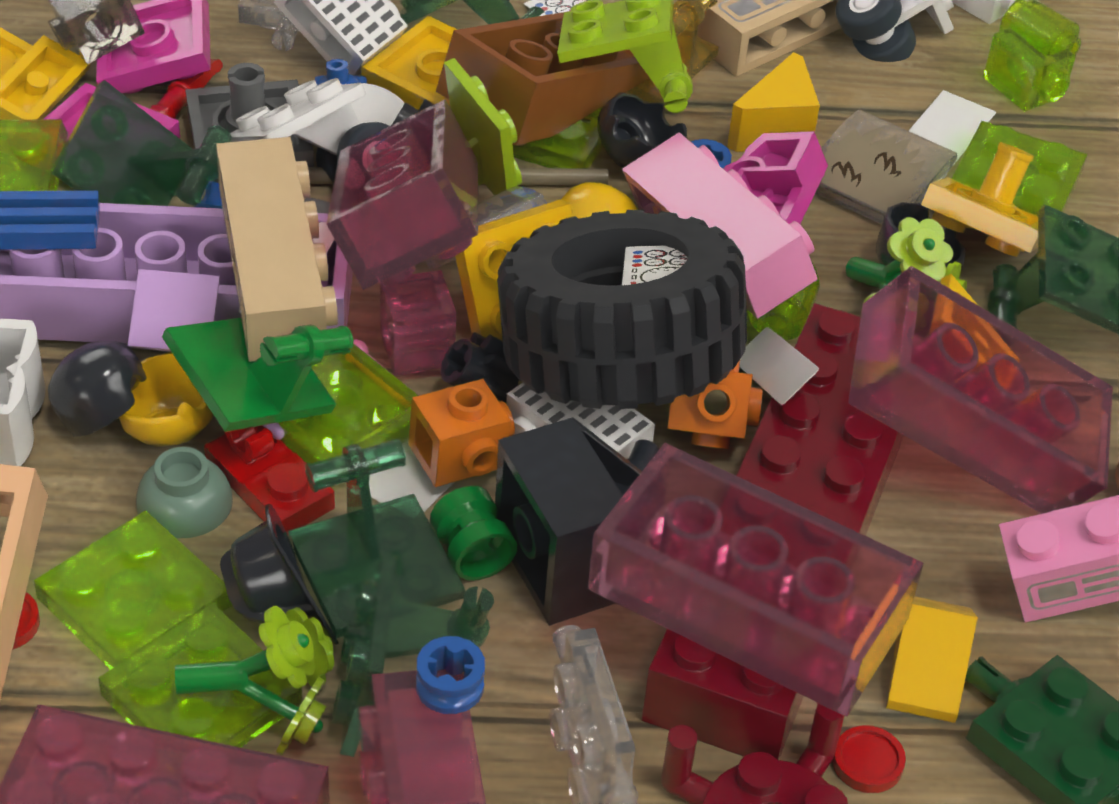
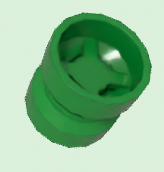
[430,486,517,581]

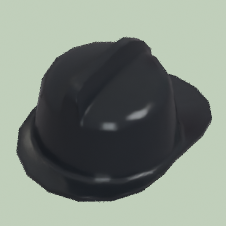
[220,504,339,645]

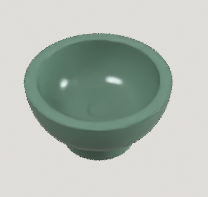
[136,447,233,538]

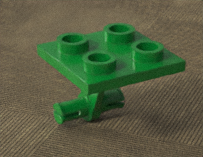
[162,318,354,432]

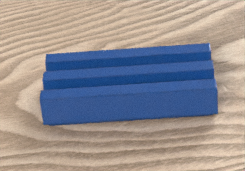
[0,191,100,250]

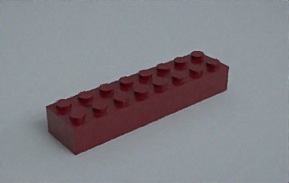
[641,303,934,760]

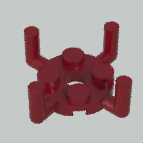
[661,697,848,804]

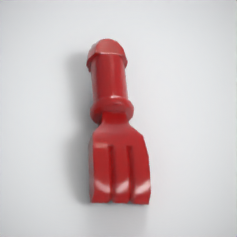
[150,59,223,119]

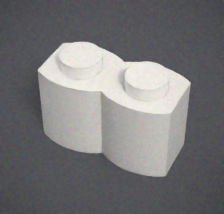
[0,319,45,466]

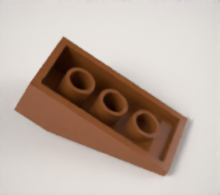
[436,11,650,146]

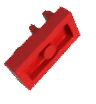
[204,425,335,535]

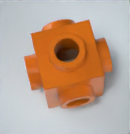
[667,360,763,449]
[408,379,515,487]

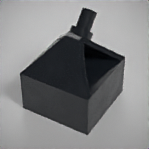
[495,417,660,626]

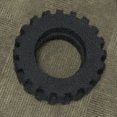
[497,210,747,409]

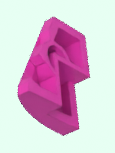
[723,131,828,224]

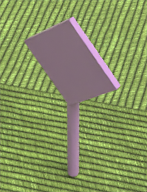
[127,269,285,440]

